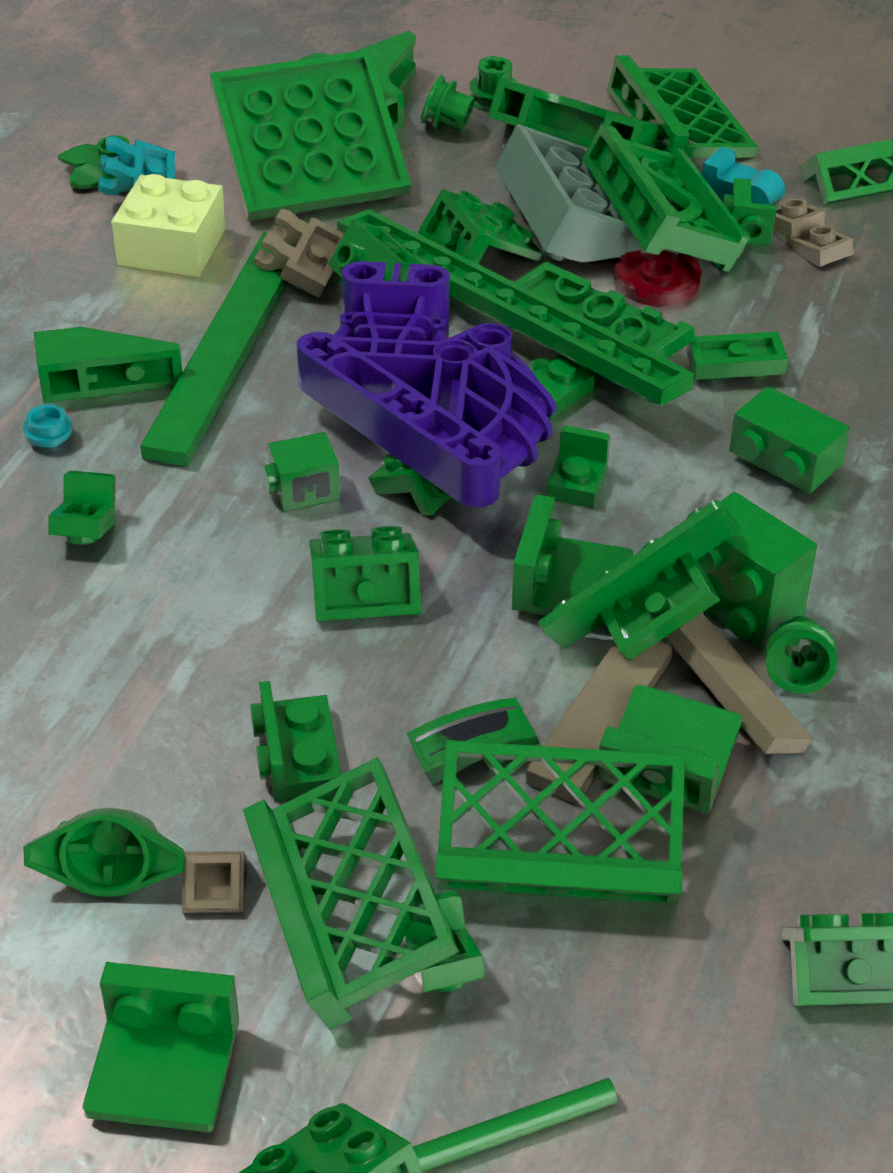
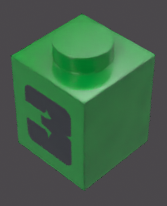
[262,432,340,512]

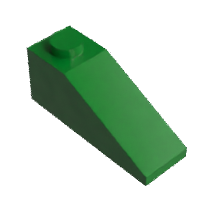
[34,327,183,403]

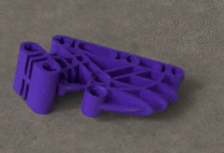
[297,261,557,507]

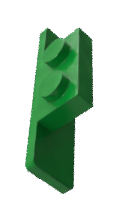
[539,500,741,661]

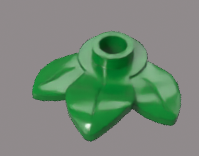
[58,135,130,189]

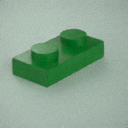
[686,331,788,380]

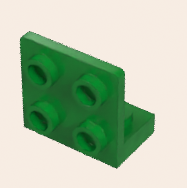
[418,189,543,264]
[511,494,633,626]
[309,526,422,621]
[599,684,742,814]
[82,962,239,1132]
[239,1103,423,1173]

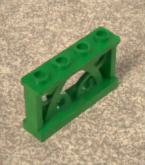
[582,123,749,272]

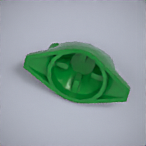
[23,808,184,897]

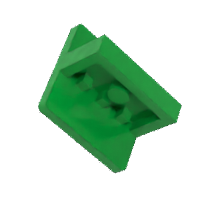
[781,912,893,1006]

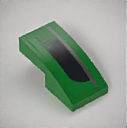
[406,697,540,785]

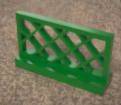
[607,55,759,158]
[435,740,685,905]
[243,757,459,1030]

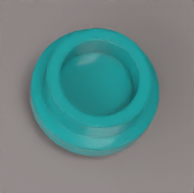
[23,404,72,448]

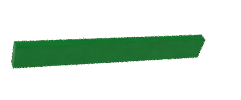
[140,232,296,467]

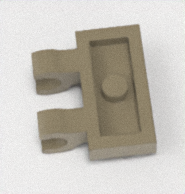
[253,209,344,298]

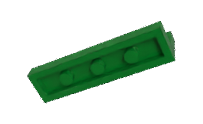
[800,139,893,205]

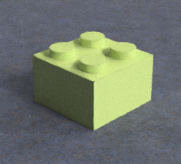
[111,174,226,277]

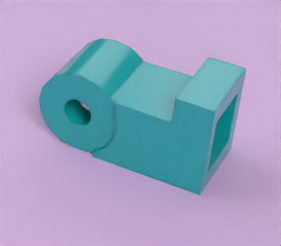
[702,147,786,205]

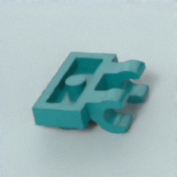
[98,136,175,196]

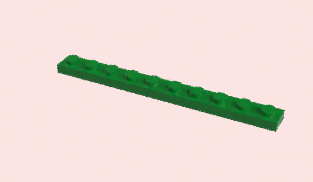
[337,209,694,406]

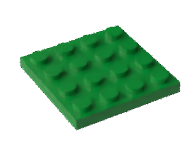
[210,49,411,221]

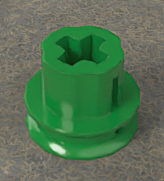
[469,56,517,112]
[421,75,475,132]
[765,616,838,694]

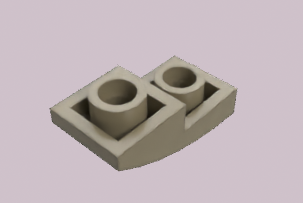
[773,198,854,267]

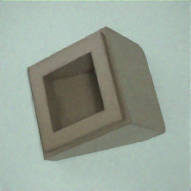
[182,851,247,914]

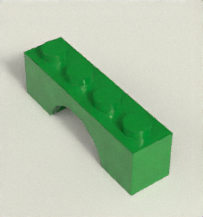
[488,78,660,148]

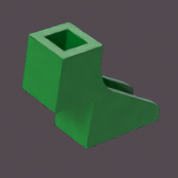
[356,31,416,131]

